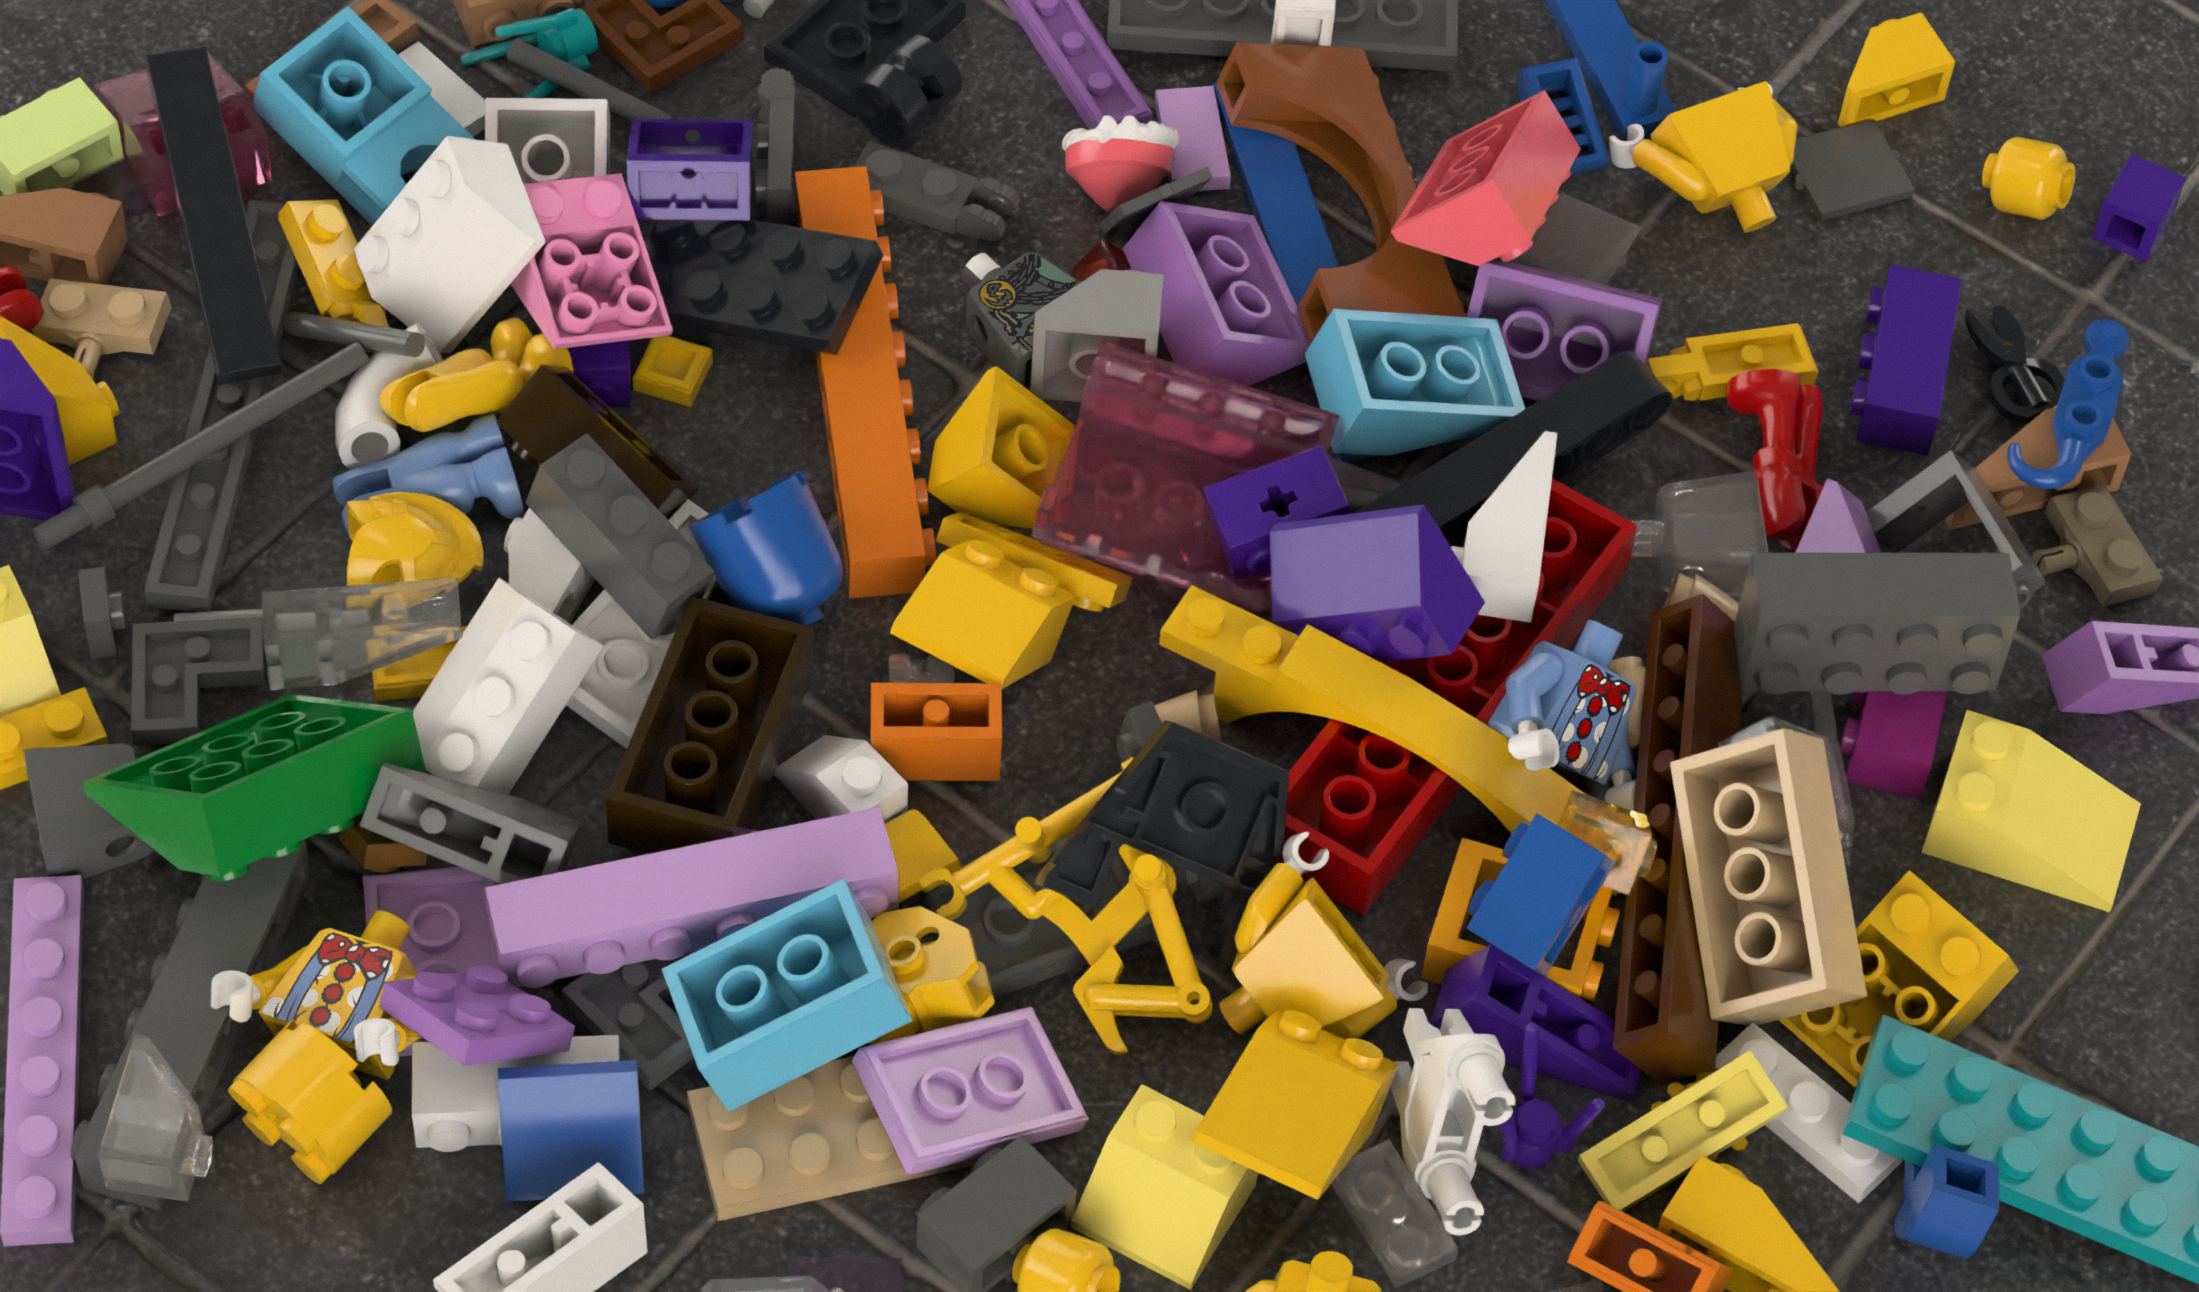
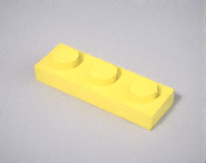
[1577,1050,1788,1212]

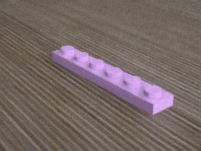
[0,875,85,1246]

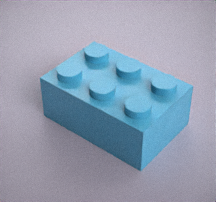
[661,878,913,1112]

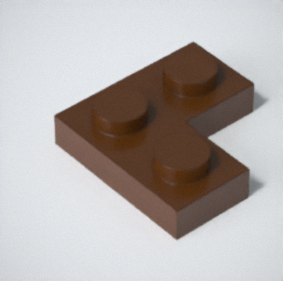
[580,0,744,94]

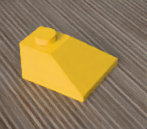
[0,316,120,466]
[927,366,1080,532]

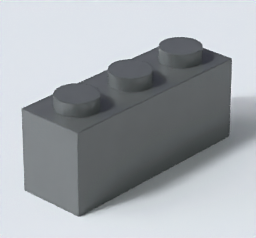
[526,433,715,640]

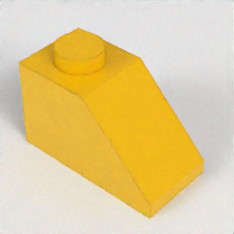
[1838,12,1955,128]

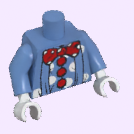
[1487,619,1637,818]

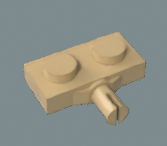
[32,278,172,379]

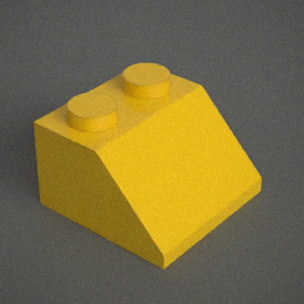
[890,540,1076,690]

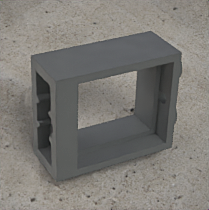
[1866,450,2047,610]

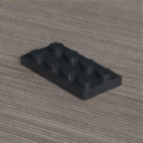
[645,220,883,355]

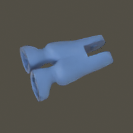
[332,413,525,537]

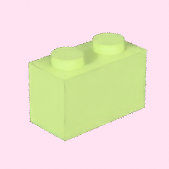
[0,77,125,195]

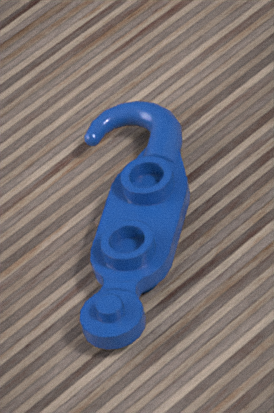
[2007,319,2129,489]

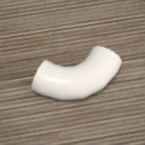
[335,322,443,470]

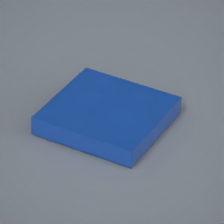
[498,1060,644,1202]

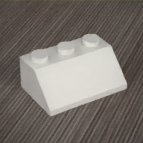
[354,136,546,353]
[413,578,603,795]

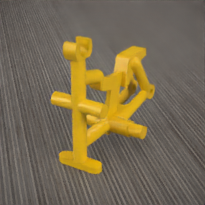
[919,757,1213,1055]

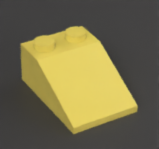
[1921,710,2141,912]

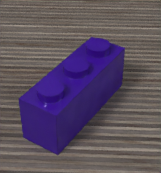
[1849,264,1962,456]

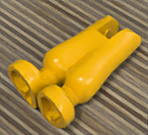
[380,318,573,432]

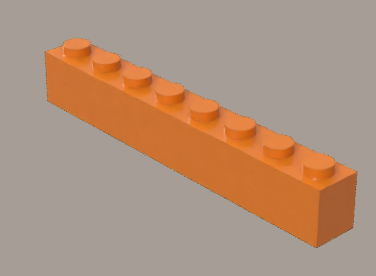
[795,166,936,599]

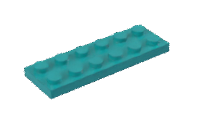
[1842,1014,2199,1284]

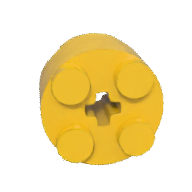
[228,1020,392,1184]

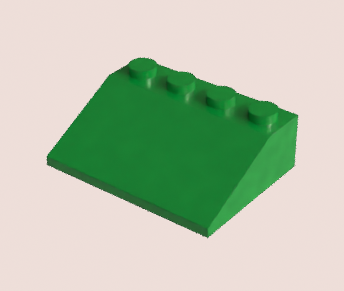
[83,694,427,882]

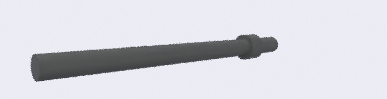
[32,341,369,551]

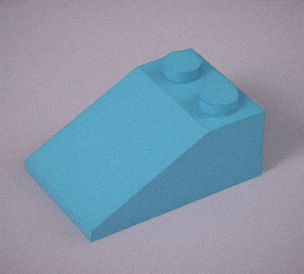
[1305,309,1525,456]

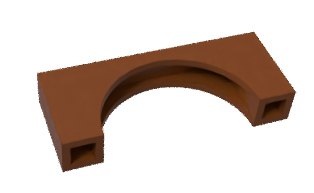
[1216,42,1466,345]

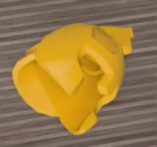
[346,492,484,605]

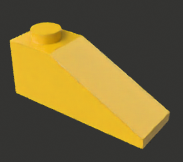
[1657,1154,1840,1292]

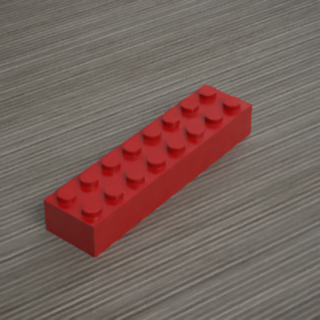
[1278,478,1638,917]

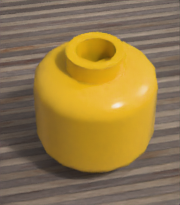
[1982,137,2075,220]
[1012,1229,1121,1292]

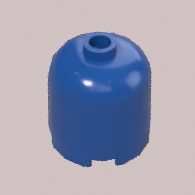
[689,471,843,626]

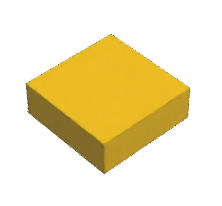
[633,336,713,407]

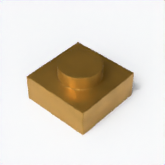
[339,814,427,873]

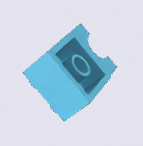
[252,6,474,226]

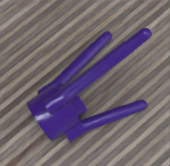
[1499,1022,1605,1168]

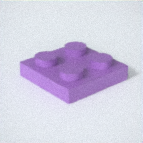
[379,965,575,1066]

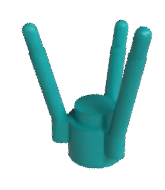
[460,8,598,98]

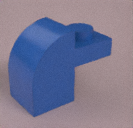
[1894,1144,1999,1259]

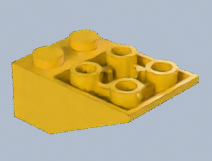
[1779,870,2019,1088]

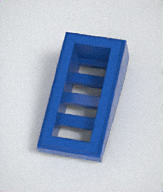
[1515,57,1610,175]

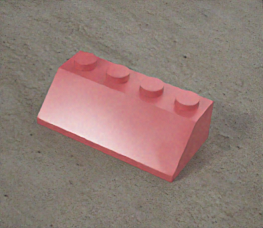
[1391,90,1581,266]

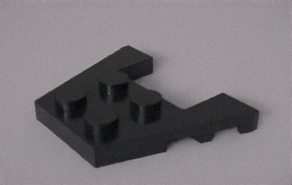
[1034,720,1289,964]

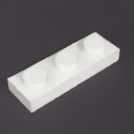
[1707,1022,1902,1203]

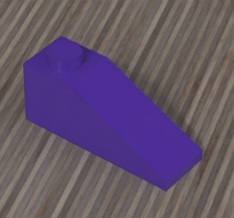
[1429,944,1642,1101]

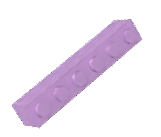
[485,807,899,988]

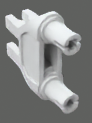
[1390,1008,1515,1236]

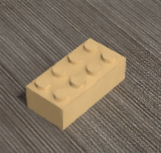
[1670,728,1867,1026]

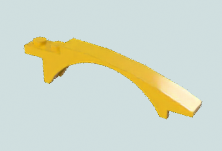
[1159,585,1632,896]

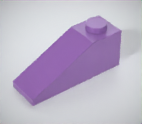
[2042,621,2199,714]

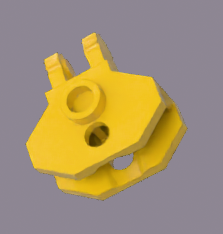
[870,906,995,1045]

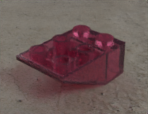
[94,53,272,216]

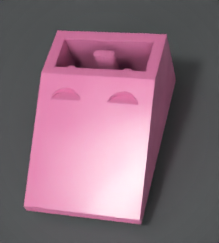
[511,173,673,349]

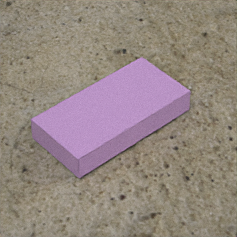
[1155,86,1231,191]

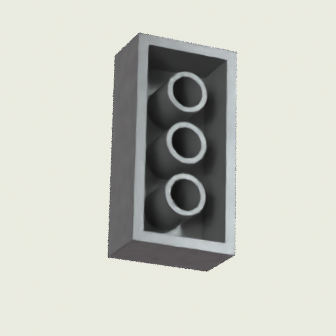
[1733,553,2020,695]

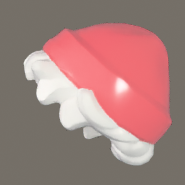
[1062,115,1179,213]

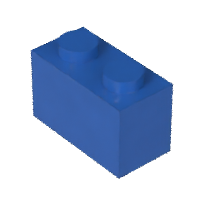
[1466,813,1616,977]

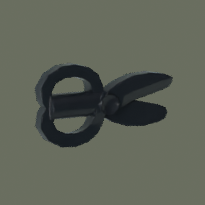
[1964,306,2065,424]

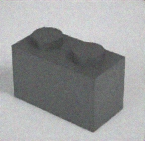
[917,1135,1077,1292]

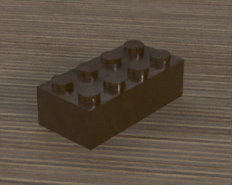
[606,596,814,854]

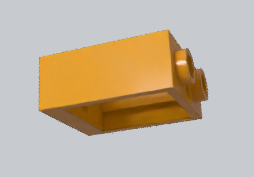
[1421,838,1621,1002]

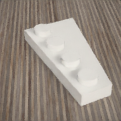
[566,499,718,749]

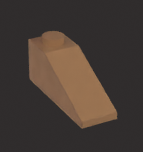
[0,188,128,285]
[1945,405,2132,530]

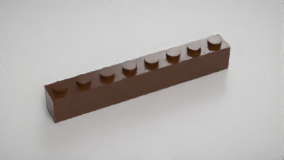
[1613,594,1743,1085]

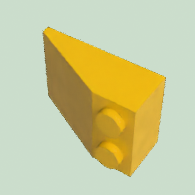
[1191,1008,1399,1200]

